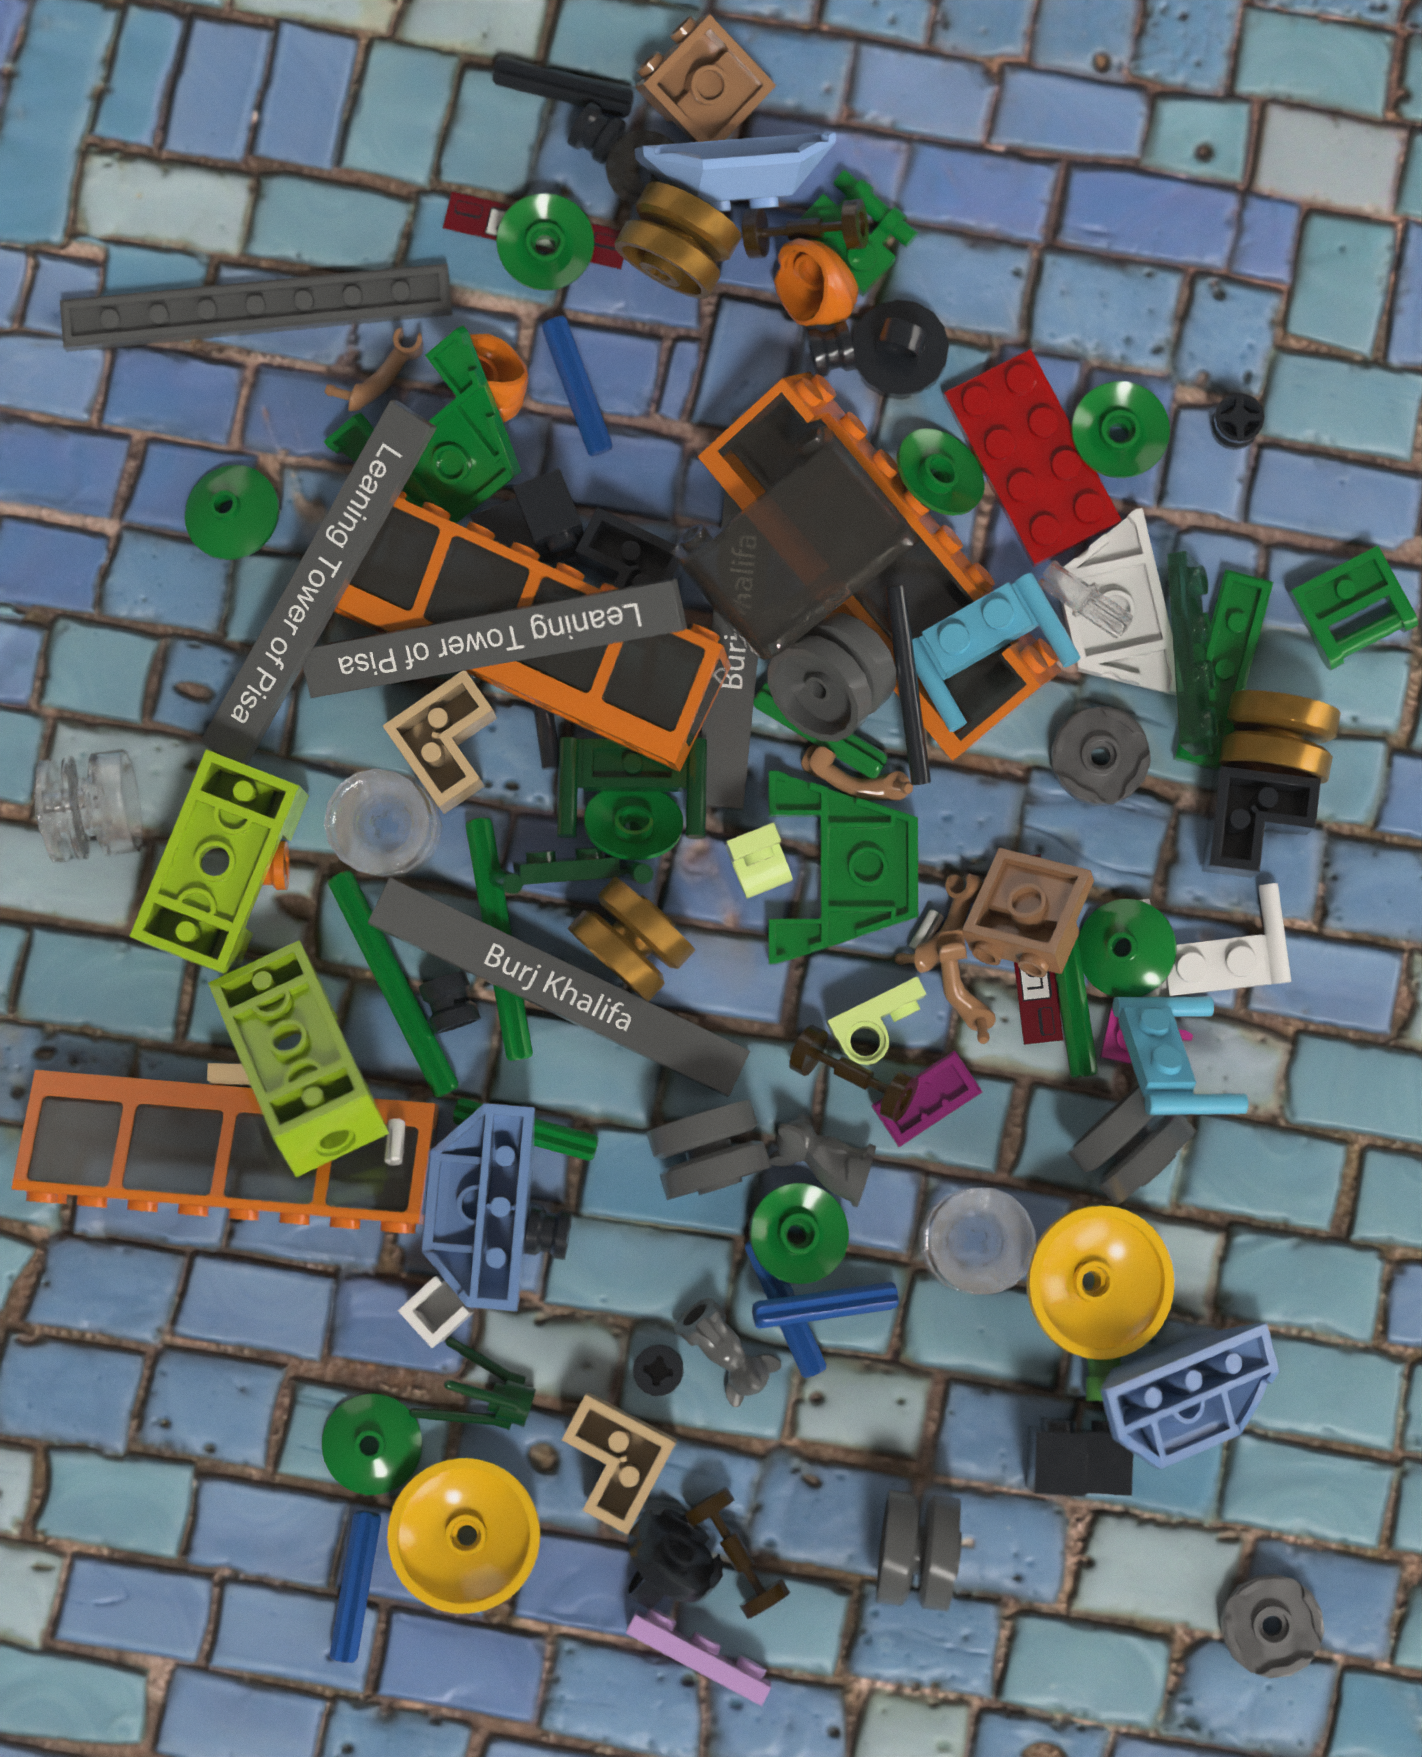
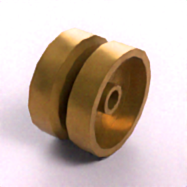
[615,182,741,299]
[1219,690,1341,784]
[568,877,695,1002]

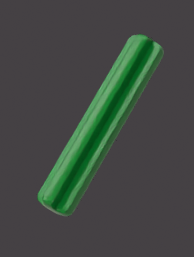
[753,682,888,779]
[1055,937,1098,1078]
[453,1098,599,1161]

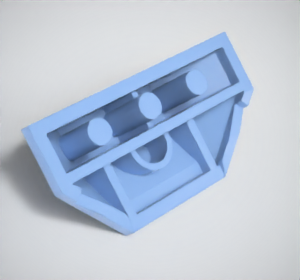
[634,132,836,212]

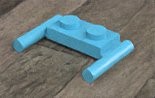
[912,573,1081,732]
[1113,997,1248,1115]

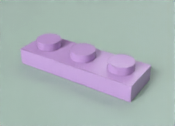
[626,1608,771,1706]

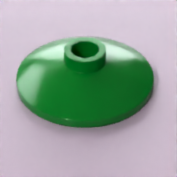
[496,193,594,291]
[1071,381,1170,478]
[897,428,985,516]
[185,465,280,560]
[584,791,683,860]
[1078,899,1177,997]
[750,1183,849,1284]
[322,1393,423,1495]

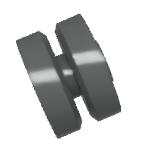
[768,612,897,742]
[1067,1084,1196,1205]
[646,1099,771,1200]
[876,1489,962,1612]

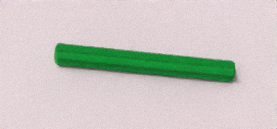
[465,817,533,1061]
[328,870,458,1097]

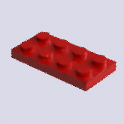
[943,349,1122,568]

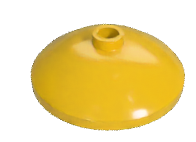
[1026,1206,1174,1360]
[387,1458,541,1614]

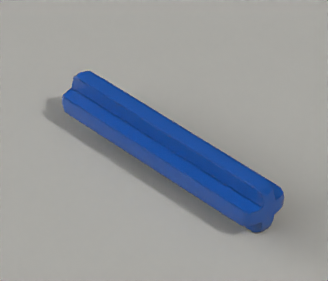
[542,316,612,456]
[745,1241,826,1378]
[752,1282,899,1329]
[329,1510,381,1663]

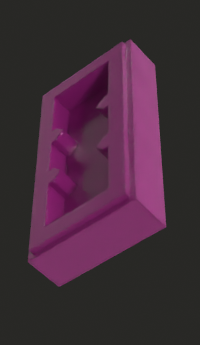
[871,1050,982,1148]

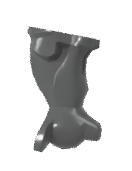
[769,1114,876,1207]
[674,1297,781,1407]

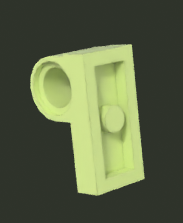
[725,823,793,899]
[826,976,926,1067]

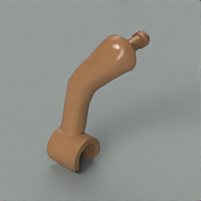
[325,327,424,411]
[801,745,913,801]
[895,874,983,973]
[936,929,996,1044]

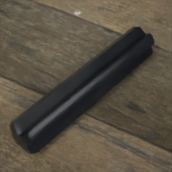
[492,57,634,117]

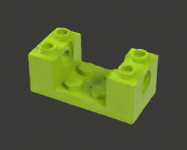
[129,750,309,975]
[208,940,389,1177]

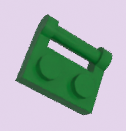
[1288,545,1418,670]

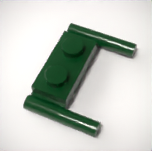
[557,737,707,839]
[489,847,654,894]

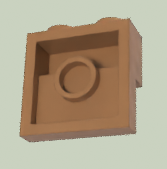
[634,14,777,142]
[962,848,1094,977]

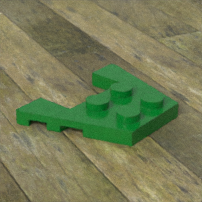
[323,325,522,524]
[769,770,918,965]

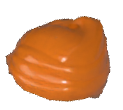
[774,238,858,326]
[454,334,528,423]

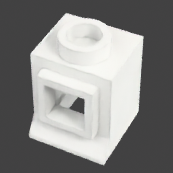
[398,1275,474,1348]

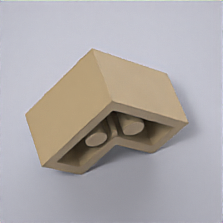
[382,670,497,814]
[562,1392,677,1535]

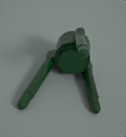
[409,1337,536,1430]

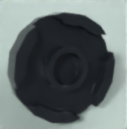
[852,300,949,400]
[627,1509,723,1609]

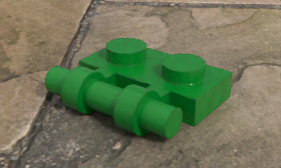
[800,169,918,297]

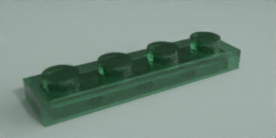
[1167,551,1218,756]

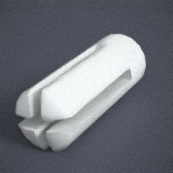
[908,909,944,951]
[384,1119,406,1166]

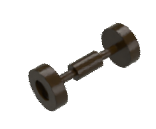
[742,199,869,259]
[789,1025,919,1122]
[684,1487,790,1619]

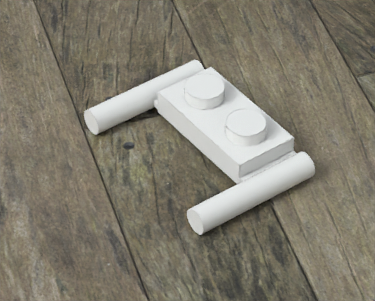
[1139,883,1292,997]

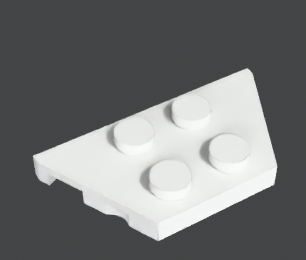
[1055,508,1186,696]

